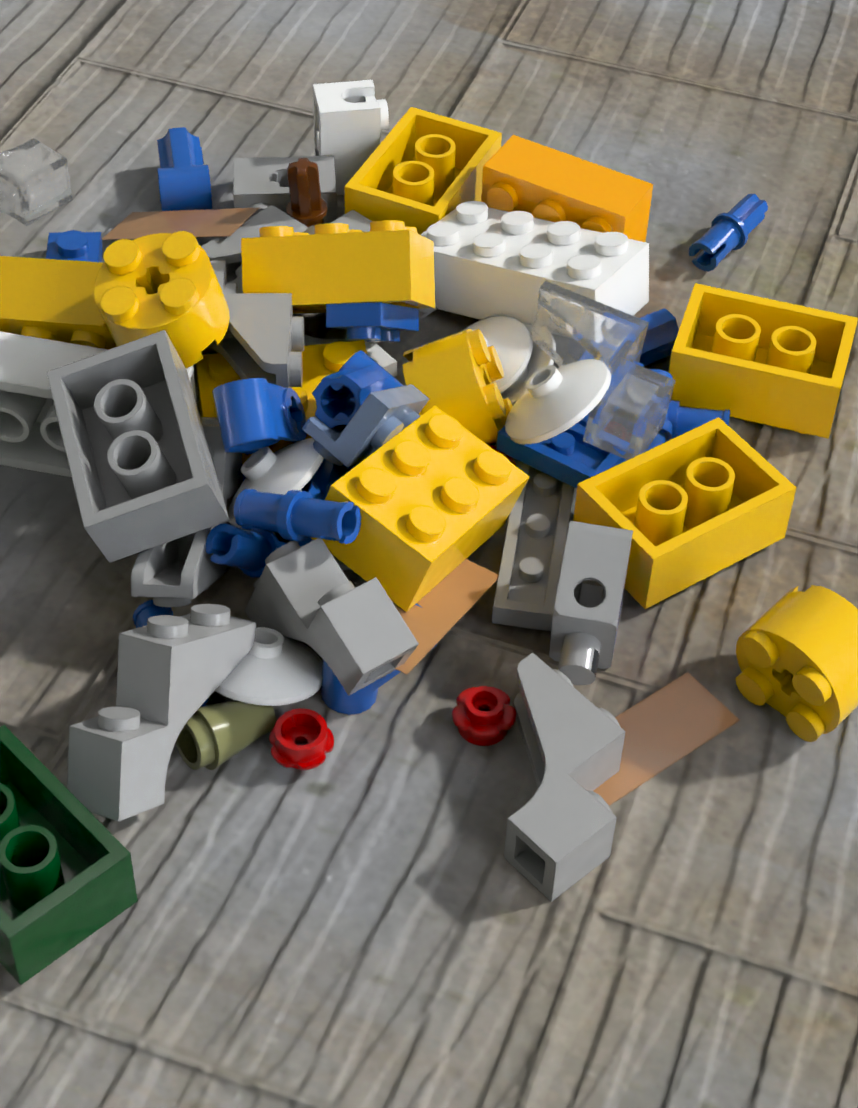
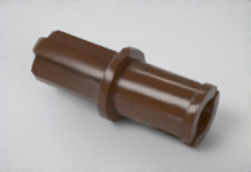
[286,158,328,227]

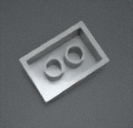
[47,330,229,563]

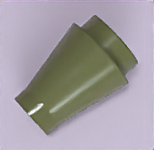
[176,701,276,770]

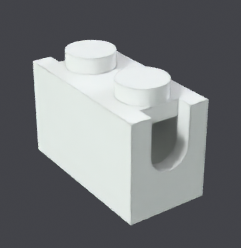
[313,80,389,196]

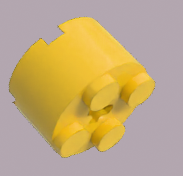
[94,231,230,368]
[402,329,513,445]
[735,585,858,742]

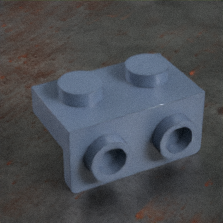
[302,384,429,467]

